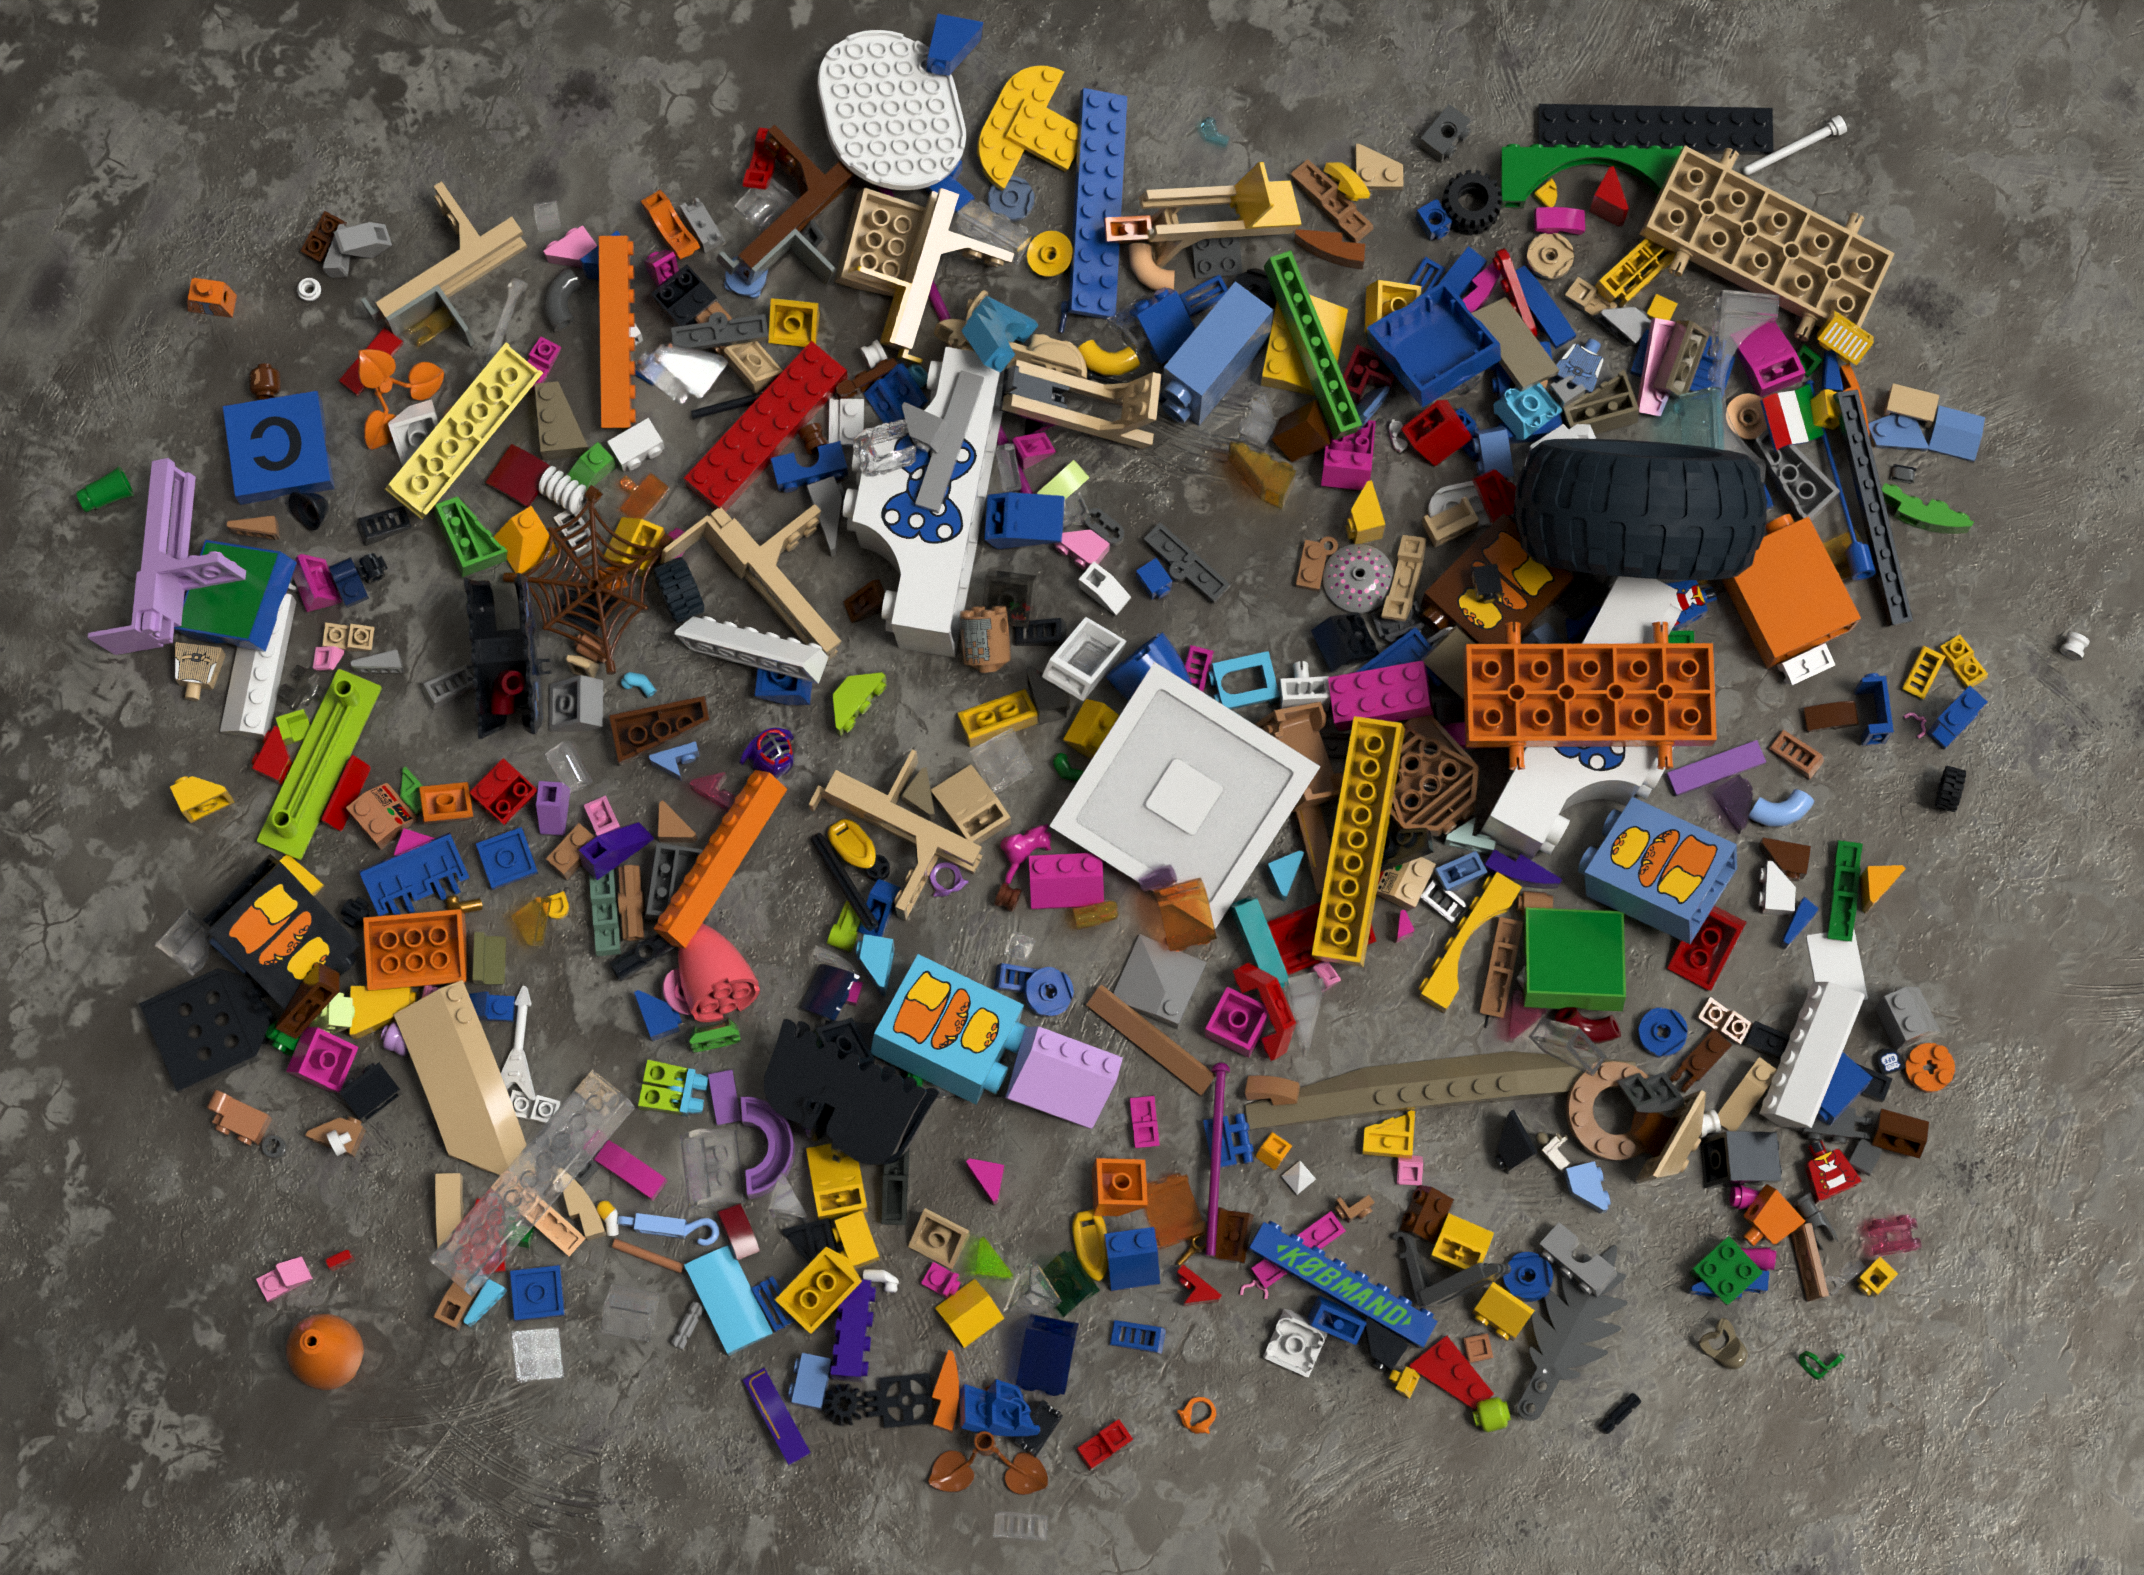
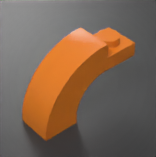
[640,189,700,260]

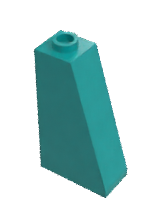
[1229,896,1290,988]

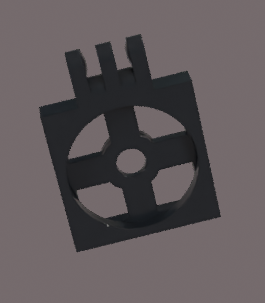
[864,1373,934,1429]

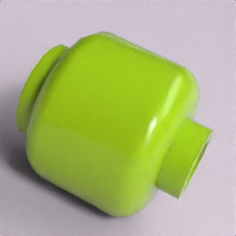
[1473,1397,1511,1433]

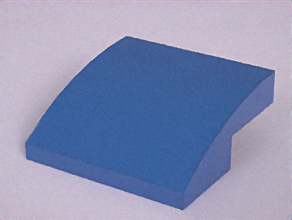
[864,363,928,429]

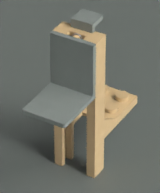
[361,181,527,347]

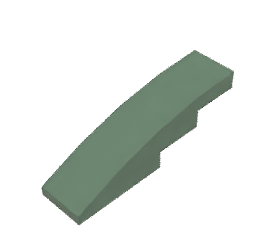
[589,869,621,956]

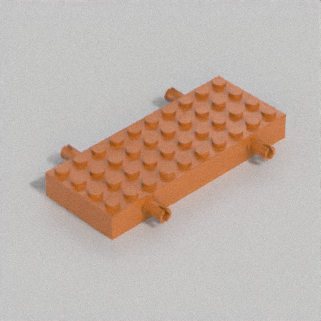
[1463,622,1717,770]

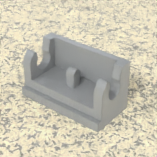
[680,198,725,253]
[1548,376,1586,417]

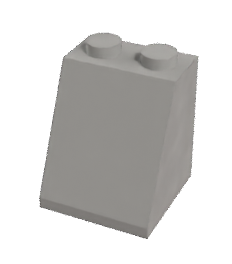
[1874,986,1941,1051]

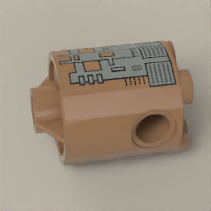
[959,606,1011,673]

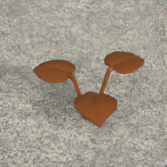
[928,1385,1048,1495]

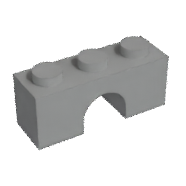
[1539,1222,1617,1297]

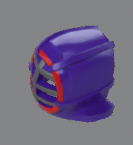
[740,728,794,779]

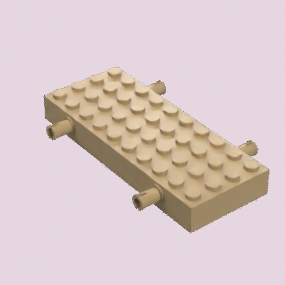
[1639,146,1895,342]

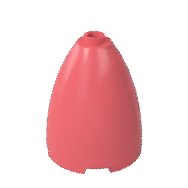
[678,923,760,1022]

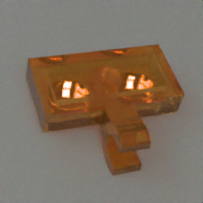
[619,473,670,520]

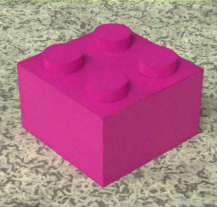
[1205,987,1270,1058]
[286,1027,359,1092]

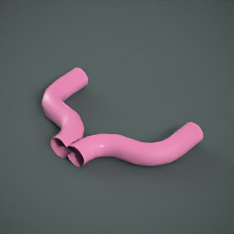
[1904,712,1927,738]
[1239,1280,1268,1299]

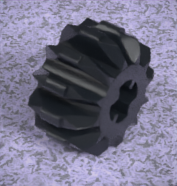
[824,1384,866,1427]

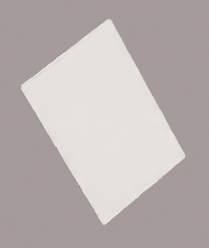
[1806,930,1868,1000]

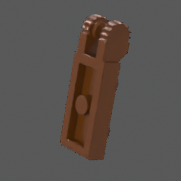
[836,358,897,399]
[1670,1029,1732,1093]

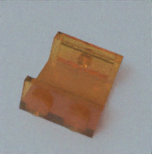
[1154,877,1217,951]
[1145,1173,1207,1250]

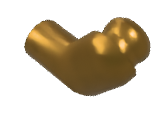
[446,895,482,913]

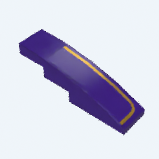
[743,1368,811,1466]

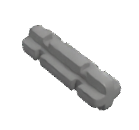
[672,1302,705,1349]

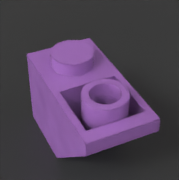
[536,781,570,836]

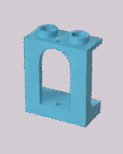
[1208,651,1280,709]

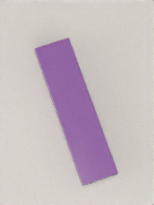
[1666,740,1766,797]

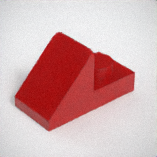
[1176,1264,1222,1306]

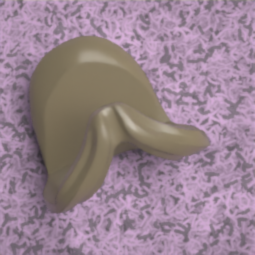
[1699,1318,1748,1369]

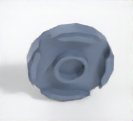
[988,176,1034,222]

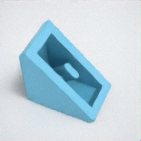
[1267,850,1304,901]

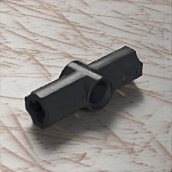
[609,934,678,982]

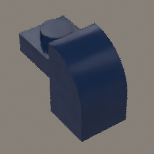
[329,557,369,608]

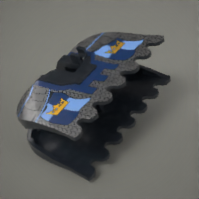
[464,573,552,739]

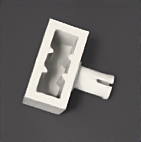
[1278,661,1331,712]

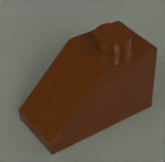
[1759,837,1811,881]

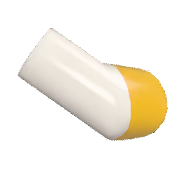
[596,1200,619,1236]

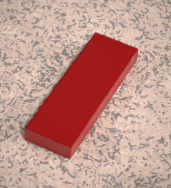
[339,327,404,397]

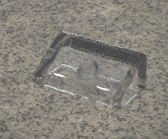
[995,444,1021,493]
[545,741,593,795]

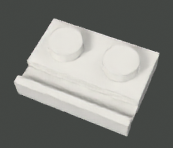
[828,399,864,447]

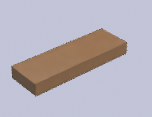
[1791,1223,1829,1302]

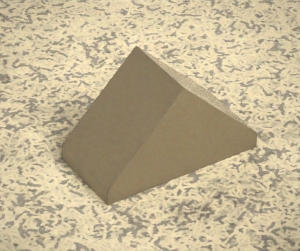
[902,767,935,820]

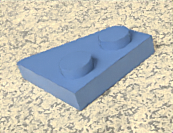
[1868,413,1929,451]

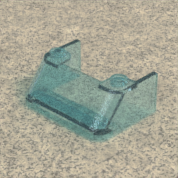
[1673,387,1725,450]

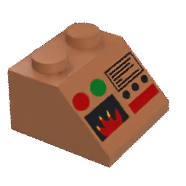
[346,783,418,850]

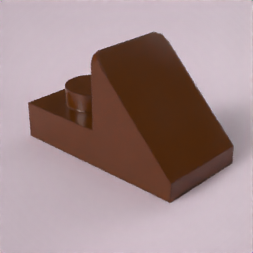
[843,579,885,623]

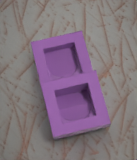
[708,1069,741,1125]

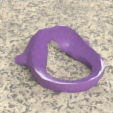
[930,862,968,897]

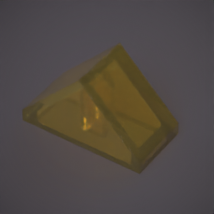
[511,897,552,946]

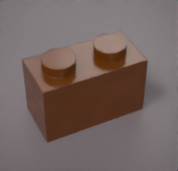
[1872,1108,1929,1159]

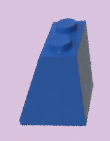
[1104,1227,1160,1291]

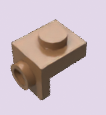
[1334,1195,1375,1223]

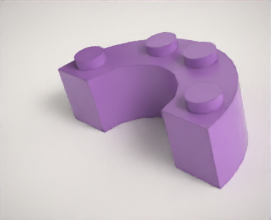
[741,1097,795,1199]

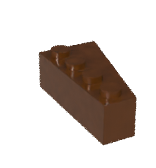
[609,696,711,766]

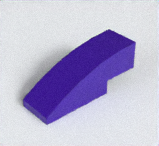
[1484,849,1562,889]

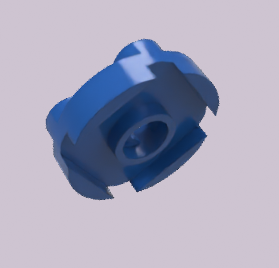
[1024,967,1074,1017]
[1637,1008,1688,1058]
[1503,1252,1553,1302]

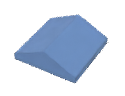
[1928,405,1985,462]

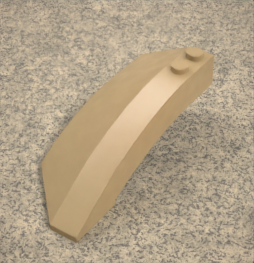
[394,980,536,1182]

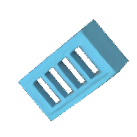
[463,1279,507,1327]

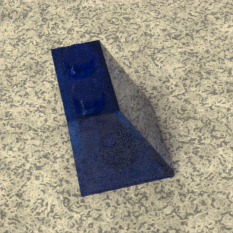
[1016,1314,1079,1396]

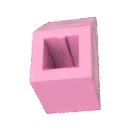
[543,225,597,268]
[1054,530,1110,570]

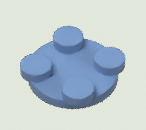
[724,256,768,299]

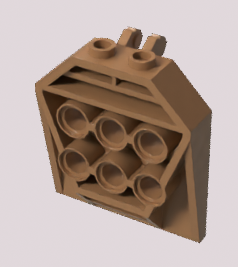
[1390,715,1479,836]

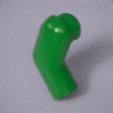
[1053,753,1084,782]

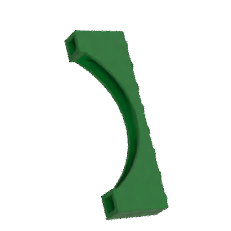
[1500,144,1683,208]

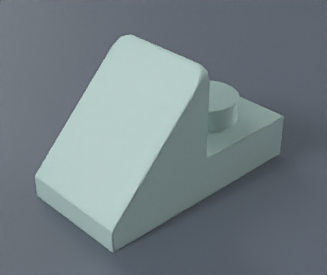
[1444,818,1496,855]

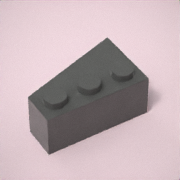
[645,843,703,921]

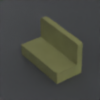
[473,932,506,985]

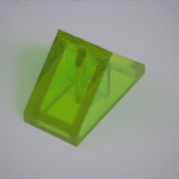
[975,1236,1014,1282]

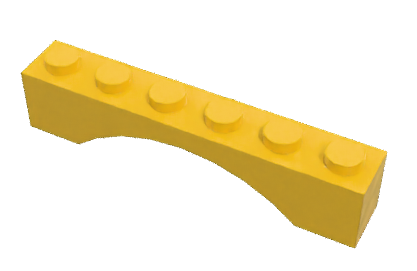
[1419,872,1522,1013]

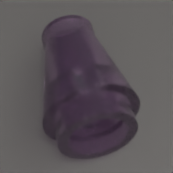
[1139,864,1177,892]

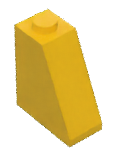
[350,986,417,1039]

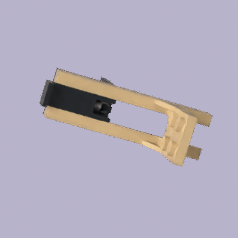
[1000,360,1161,449]

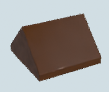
[1271,400,1330,462]

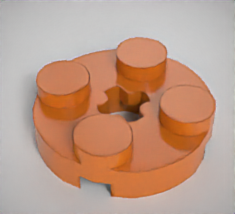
[1904,1043,1955,1093]

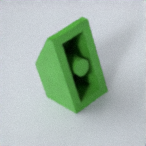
[568,442,616,491]

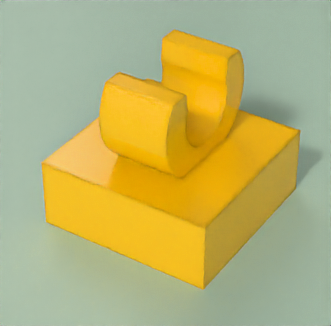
[1389,1367,1420,1399]

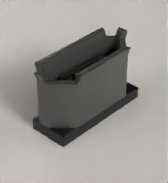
[1891,464,1916,484]

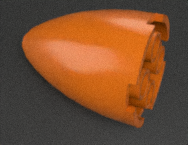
[286,1314,364,1390]

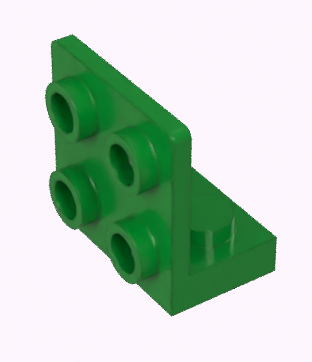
[1689,1236,1762,1305]

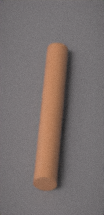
[612,1238,684,1273]

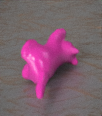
[1000,824,1051,884]

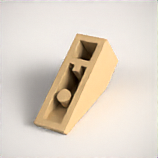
[1717,1057,1777,1131]

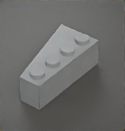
[1752,428,1840,522]

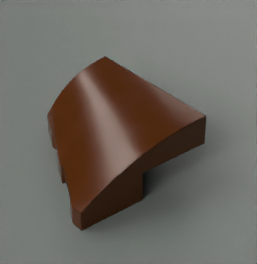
[1630,1109,1679,1158]

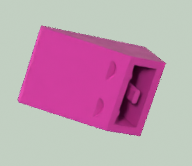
[1729,318,1806,397]
[1321,420,1376,490]

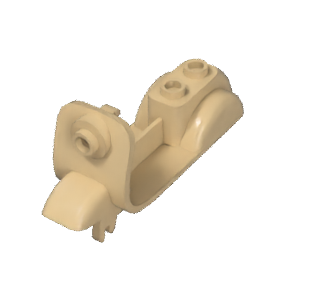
[934,290,1087,392]

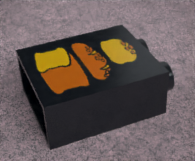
[198,854,360,1010]

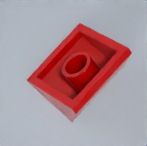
[1589,166,1629,227]

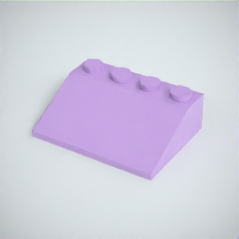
[1005,1026,1123,1129]

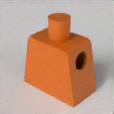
[1743,1184,1805,1247]

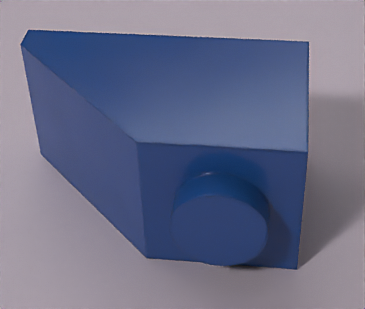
[858,879,901,937]
[634,990,682,1041]
[1308,1295,1366,1345]

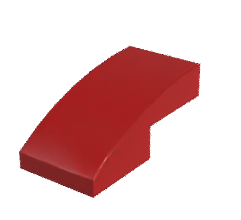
[1075,1419,1133,1471]

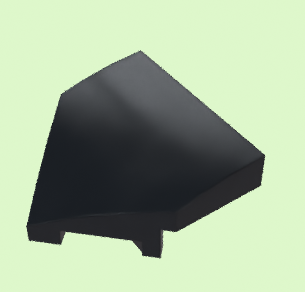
[1371,598,1424,643]

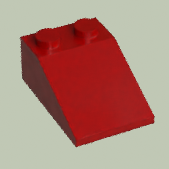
[1667,905,1747,991]

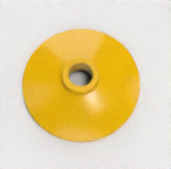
[1027,231,1073,277]

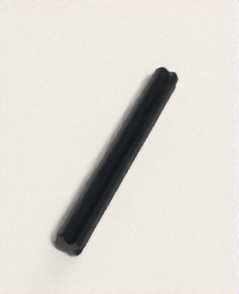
[811,833,878,931]

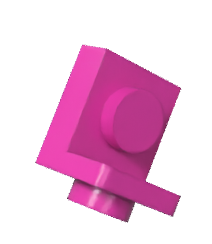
[921,1262,961,1299]

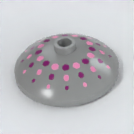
[1323,544,1394,614]

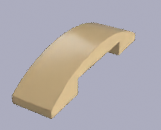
[1381,535,1426,621]

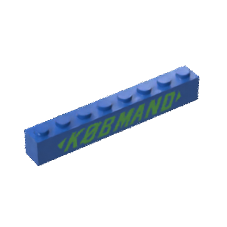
[1247,1221,1438,1348]

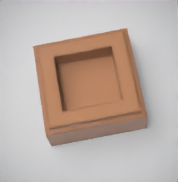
[1463,1333,1494,1363]

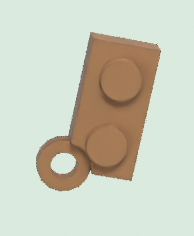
[1296,537,1338,592]

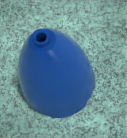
[1106,632,1192,701]

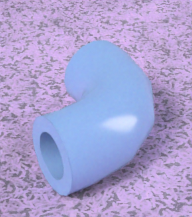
[1748,789,1814,827]

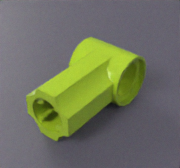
[827,900,861,952]

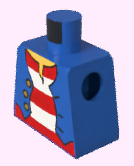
[1666,580,1717,631]

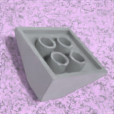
[1113,934,1207,1030]

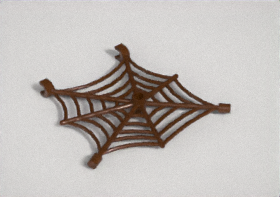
[503,485,674,675]

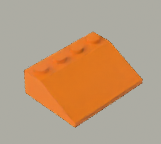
[363,909,467,991]

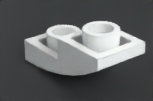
[510,1090,561,1125]

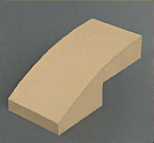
[1565,277,1618,325]

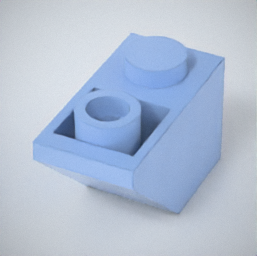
[1564,1161,1610,1214]

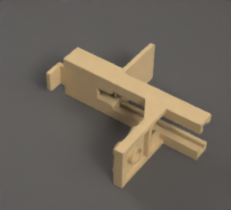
[809,749,982,921]

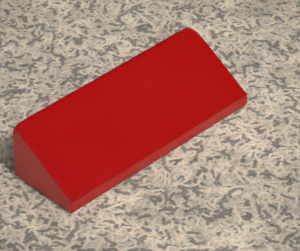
[322,755,371,832]

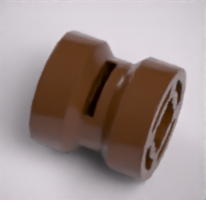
[798,423,828,455]

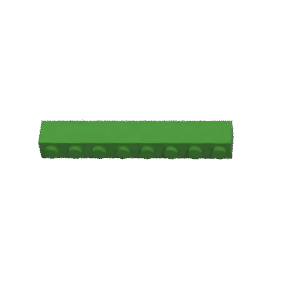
[1263,251,1362,440]

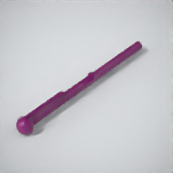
[1206,1062,1230,1257]

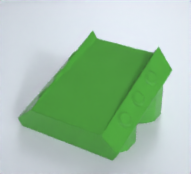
[689,1017,741,1052]

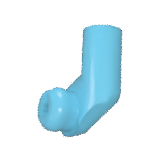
[621,672,657,698]

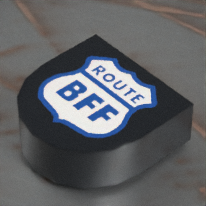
[1876,1048,1906,1076]

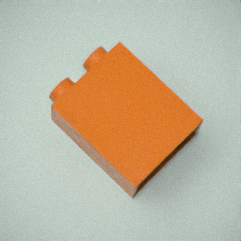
[1721,514,1861,669]

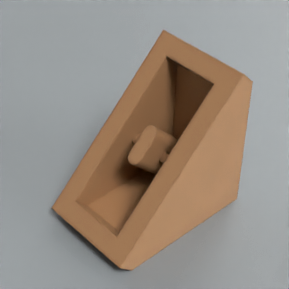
[658,800,698,843]

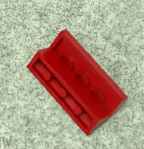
[1267,902,1376,975]

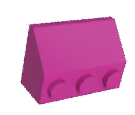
[1029,853,1104,910]

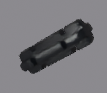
[1599,1393,1641,1434]

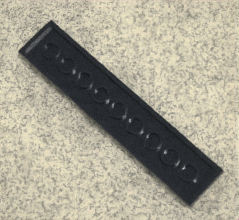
[1538,104,1774,155]

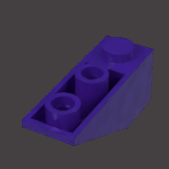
[579,822,654,880]

